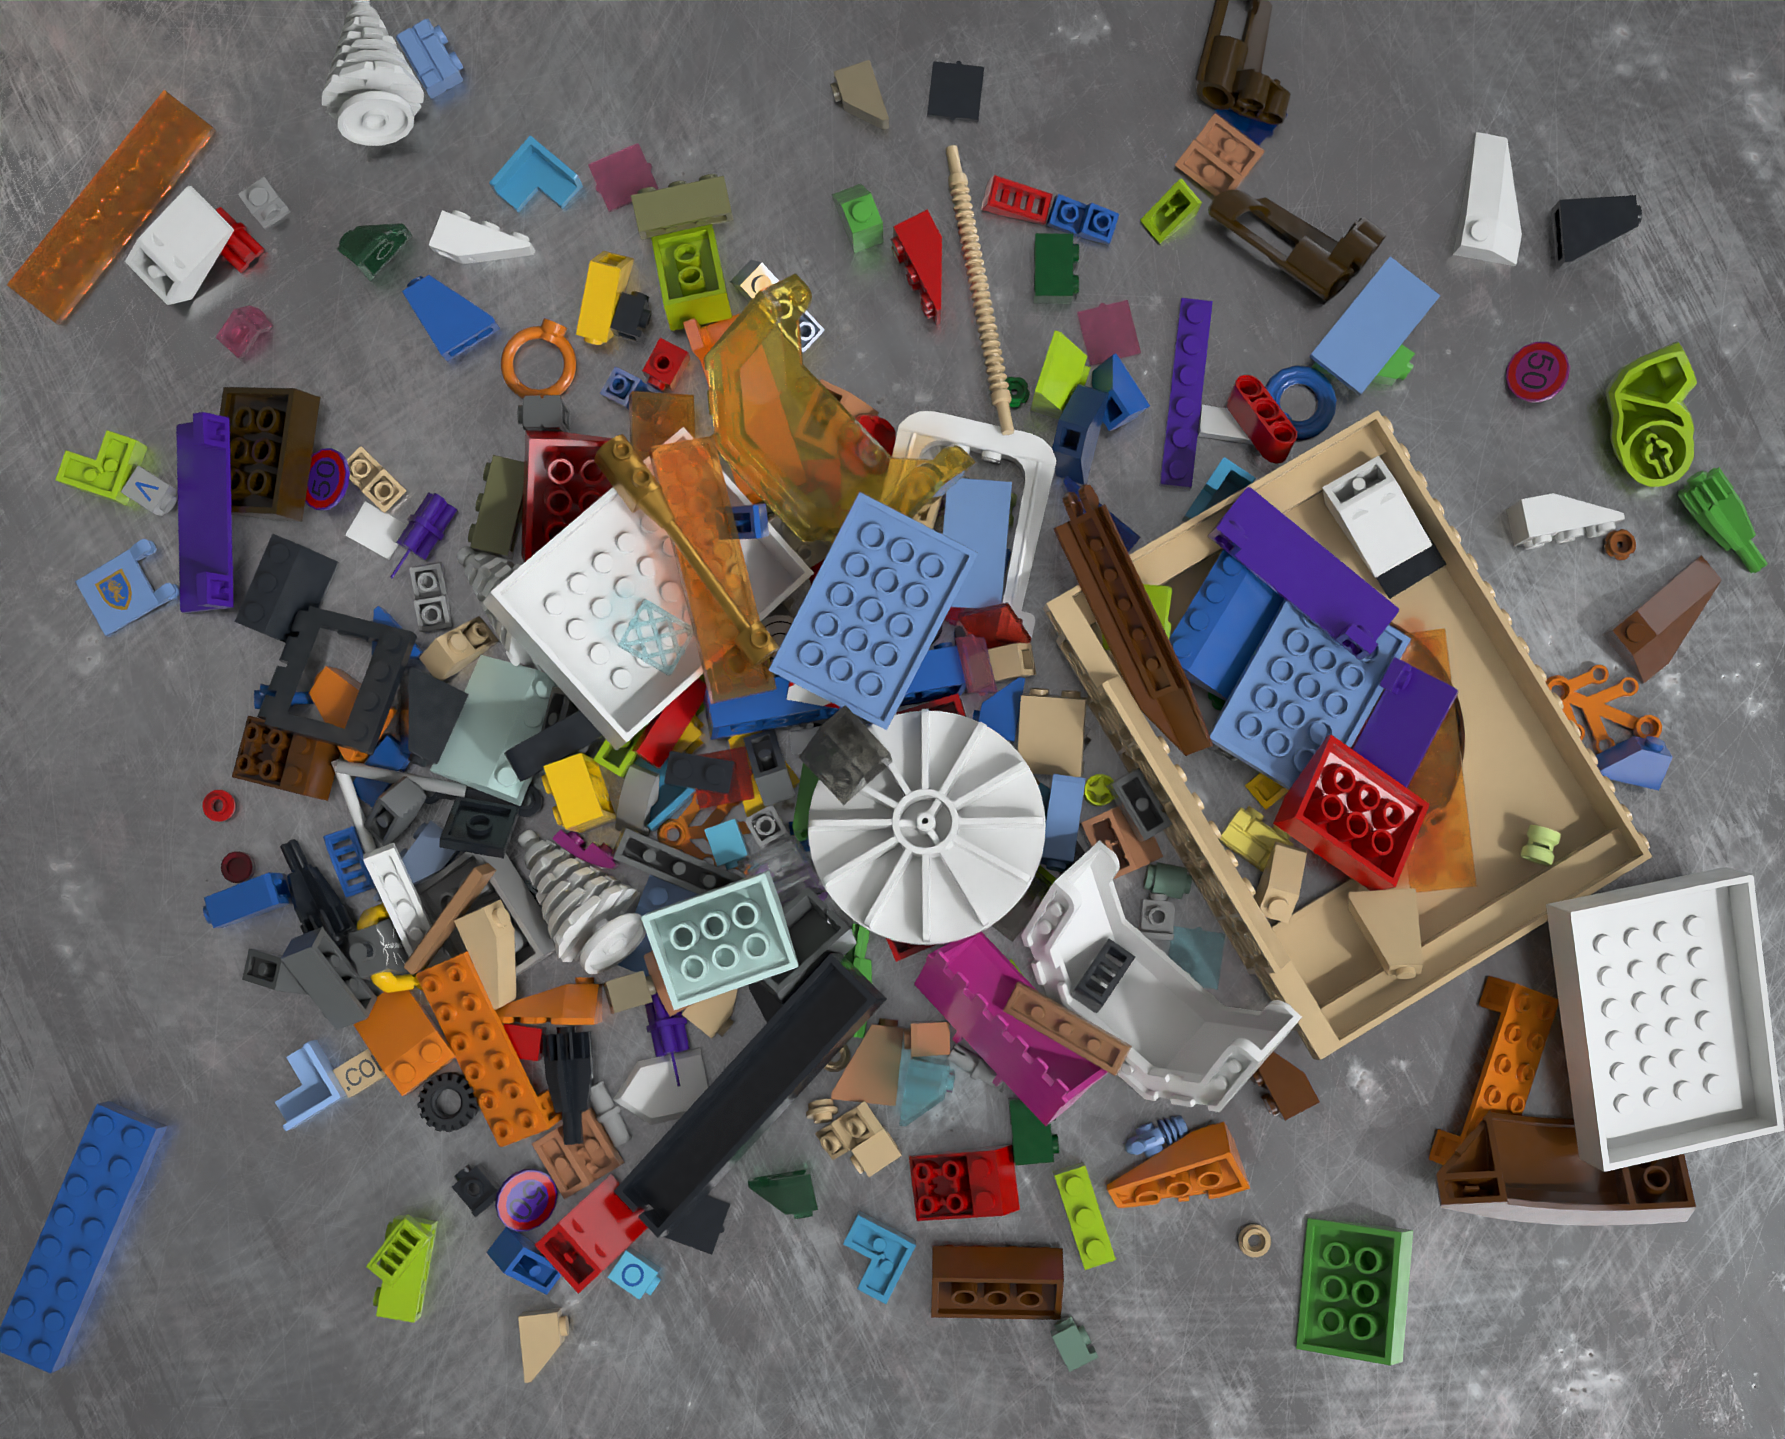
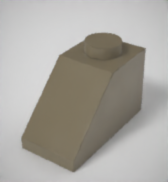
[830,60,889,130]
[602,971,656,1014]

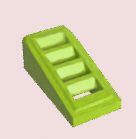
[366,1214,434,1287]

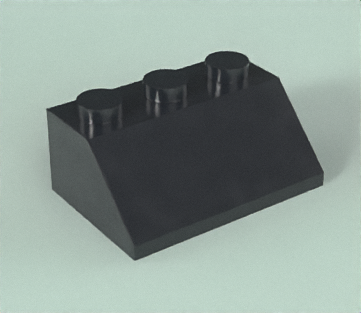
[234,533,340,643]

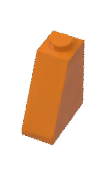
[309,666,397,764]

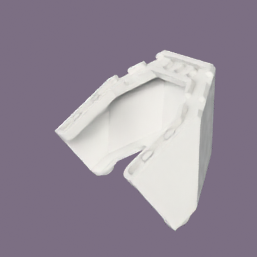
[1021,840,1302,1112]

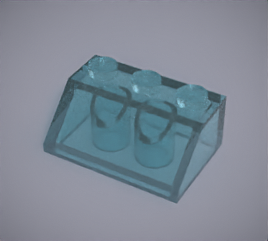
[899,1056,955,1127]

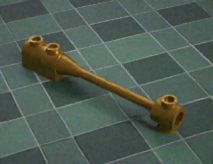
[594,434,780,668]

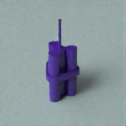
[390,492,457,579]
[645,992,690,1087]

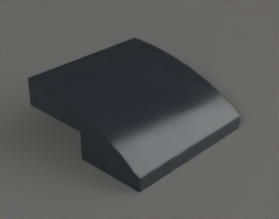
[1376,510,1447,599]

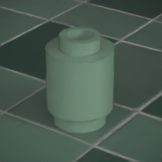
[1143,862,1192,899]

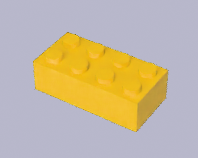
[541,753,616,833]

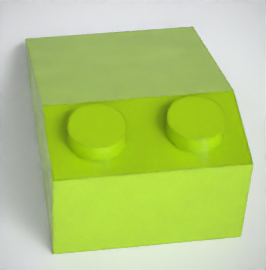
[651,224,733,331]
[1030,330,1091,420]

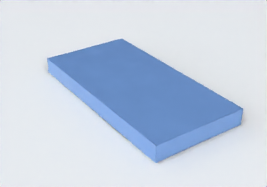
[1309,256,1440,396]
[943,477,1012,611]

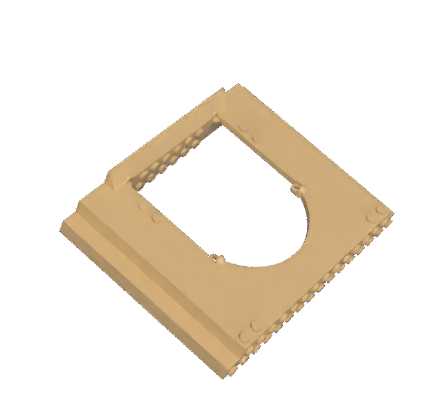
[1043,410,1652,1060]

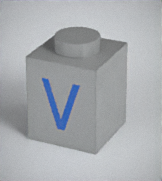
[121,466,178,517]

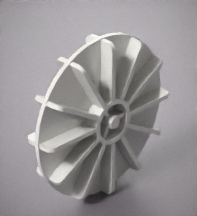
[808,709,1046,945]

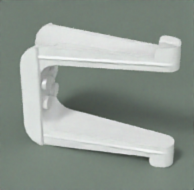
[882,411,1056,644]

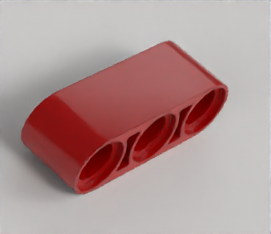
[1226,375,1297,464]

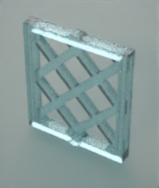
[618,599,696,676]

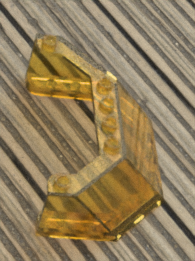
[704,273,976,544]

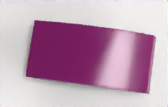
[552,829,620,869]

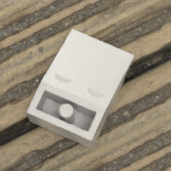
[125,186,234,305]
[1322,456,1432,578]
[1506,493,1625,550]

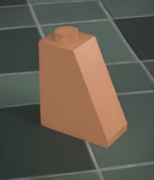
[831,1018,904,1106]

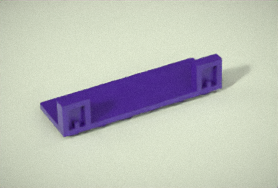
[176,412,234,613]
[1208,487,1399,660]
[1353,657,1459,788]

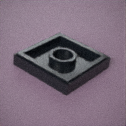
[439,796,519,859]

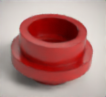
[202,790,236,822]

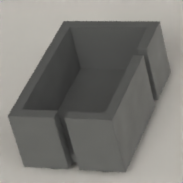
[758,887,857,1006]

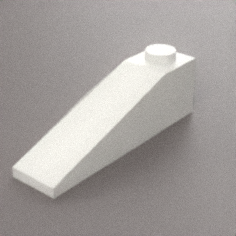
[1453,132,1522,266]

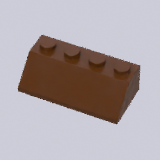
[931,1245,1064,1320]

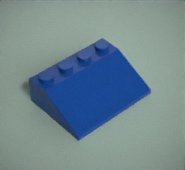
[1169,549,1284,701]

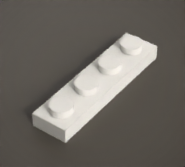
[363,843,444,960]

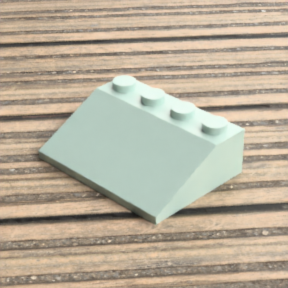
[430,655,558,806]
[641,870,799,1010]

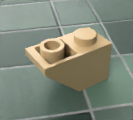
[419,616,499,681]

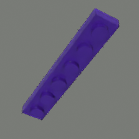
[1159,298,1213,490]

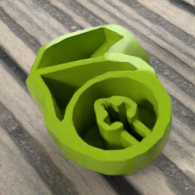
[1605,341,1697,487]

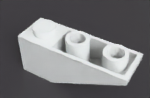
[429,210,535,264]

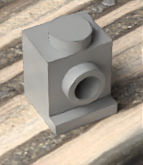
[238,177,291,230]
[1139,893,1175,941]

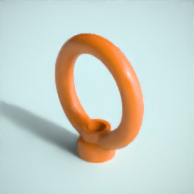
[501,318,576,399]

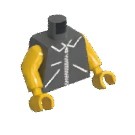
[348,903,427,993]

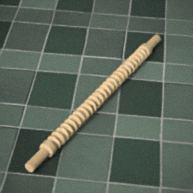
[945,145,1014,435]

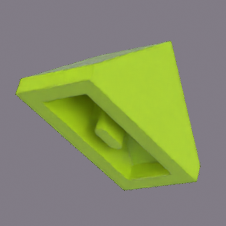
[1140,178,1202,244]

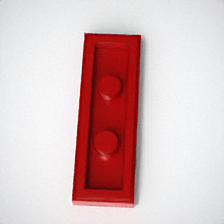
[632,678,711,769]

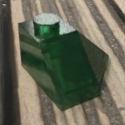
[336,223,413,282]
[748,1168,819,1219]

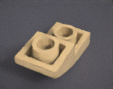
[347,446,407,513]
[815,1101,883,1160]

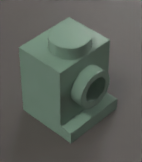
[1050,1316,1099,1372]

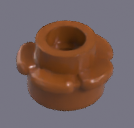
[1604,529,1636,560]

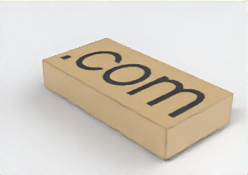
[332,1048,387,1098]

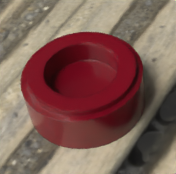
[221,851,256,883]

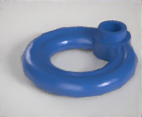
[1265,365,1337,440]

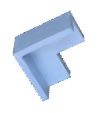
[275,1040,347,1131]

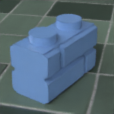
[396,19,464,98]

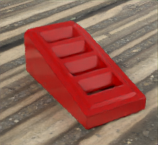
[981,175,1053,225]

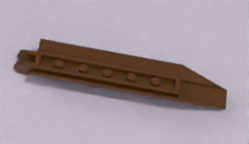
[1053,484,1213,756]

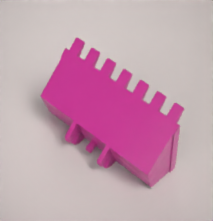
[914,931,1108,1126]

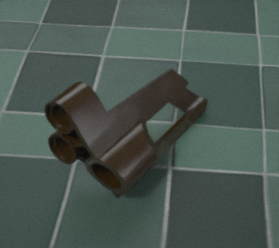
[1195,0,1291,125]
[1208,190,1387,301]

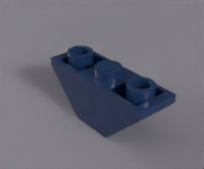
[1052,384,1109,485]

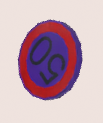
[305,448,350,511]
[495,1169,557,1231]

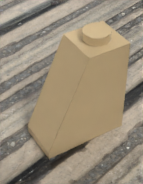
[1348,888,1423,979]

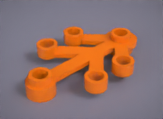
[1545,665,1662,754]
[657,787,752,870]

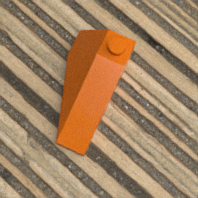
[1106,1121,1250,1208]

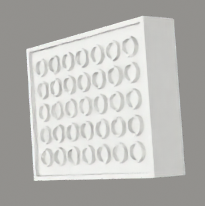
[483,427,814,751]
[1546,867,1784,1172]

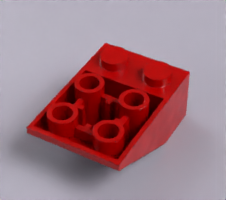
[890,209,942,325]
[909,1145,1020,1221]
[535,1173,648,1294]

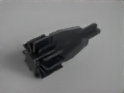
[280,839,356,946]
[542,1026,593,1145]

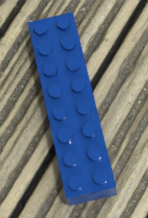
[703,642,970,740]
[0,1101,167,1374]

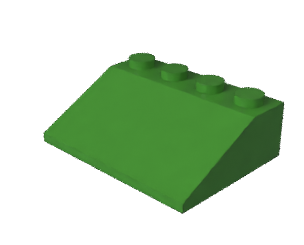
[1296,1218,1414,1366]

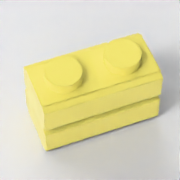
[1218,806,1294,872]

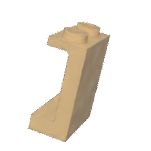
[1018,688,1088,777]

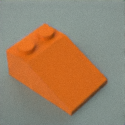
[353,990,457,1096]

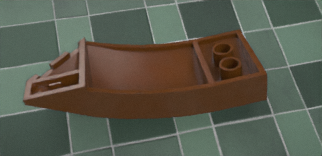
[1435,1109,1696,1226]

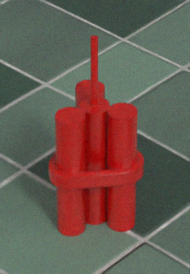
[216,207,265,273]

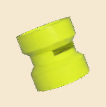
[1083,774,1114,807]

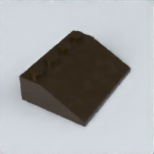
[219,387,321,522]

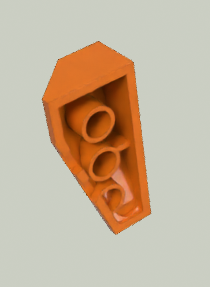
[495,977,603,1025]

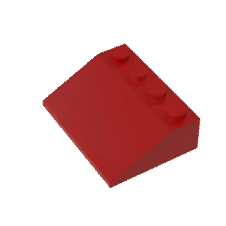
[521,430,613,563]
[1273,734,1430,891]

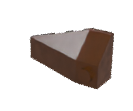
[1602,555,1722,684]

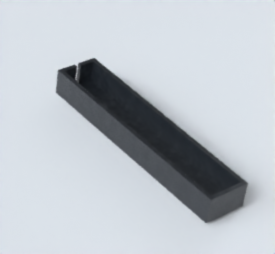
[614,953,887,1238]

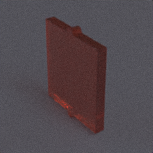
[957,602,1032,653]
[696,746,755,809]

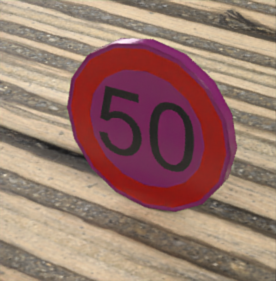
[1506,342,1570,402]

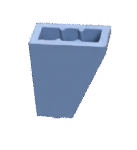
[1040,774,1086,872]

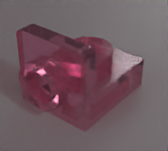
[215,305,273,358]

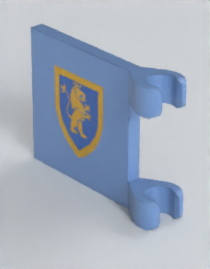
[75,539,180,636]

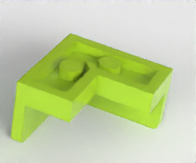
[55,430,147,506]

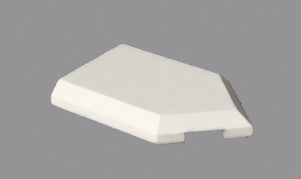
[613,1048,709,1125]

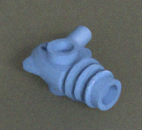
[1125,1115,1188,1157]

